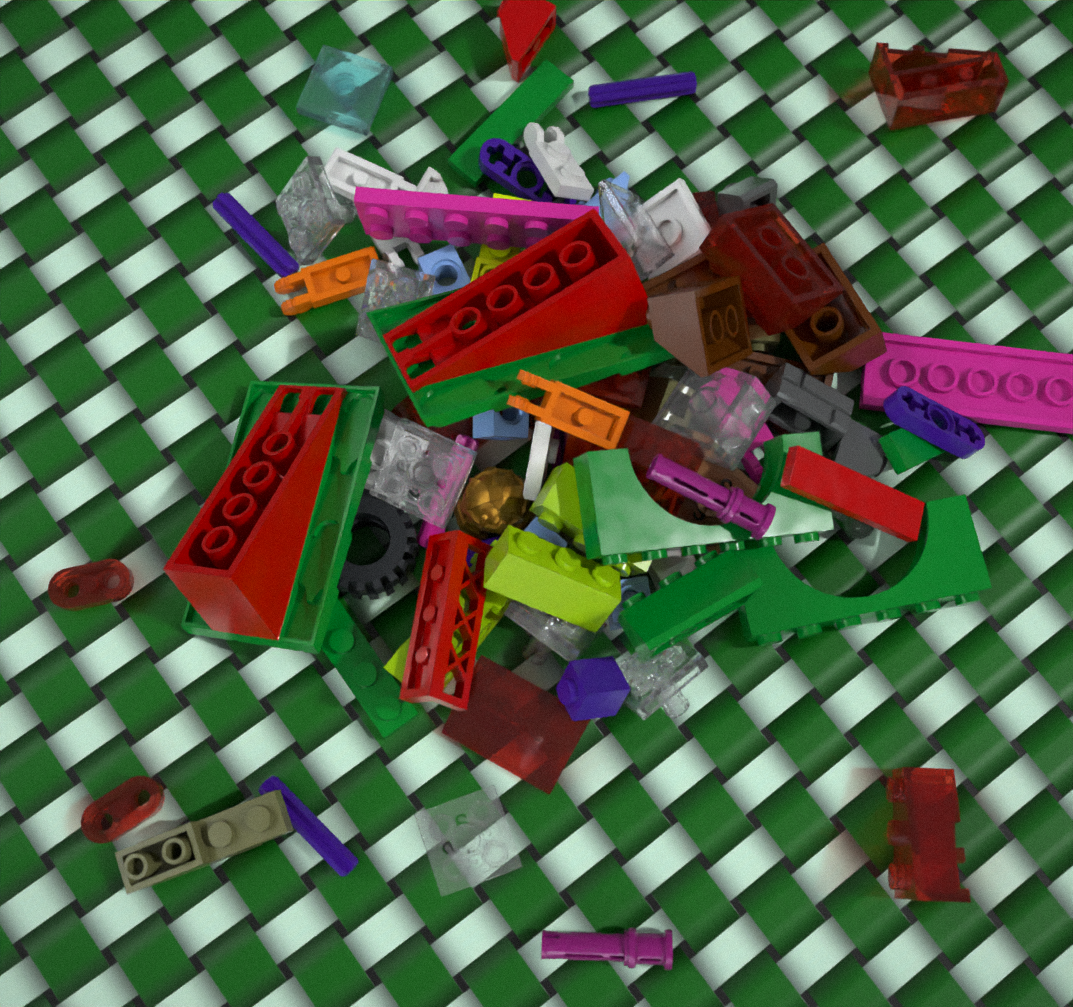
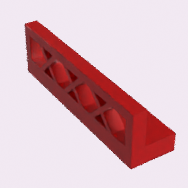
[399,530,493,711]

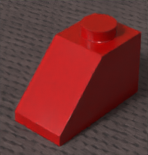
[497,0,556,82]

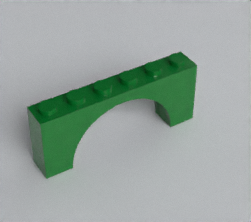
[573,431,834,566]
[733,494,992,647]

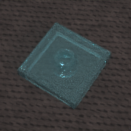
[296,44,393,136]

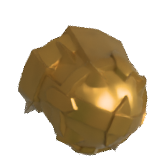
[454,466,537,541]

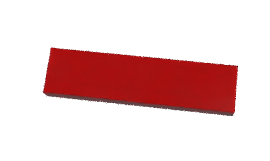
[780,445,925,542]

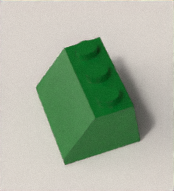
[617,549,764,663]

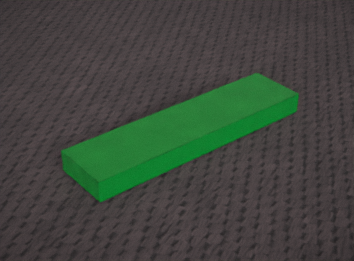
[448,59,574,188]

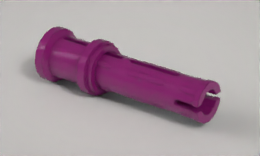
[646,453,776,540]
[541,928,673,970]

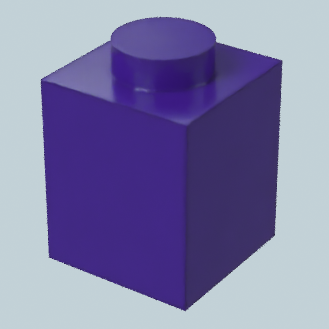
[556,656,631,721]

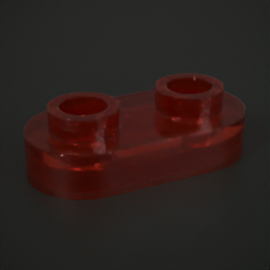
[48,559,134,611]
[81,776,165,844]

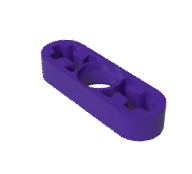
[478,138,576,204]
[883,386,985,459]

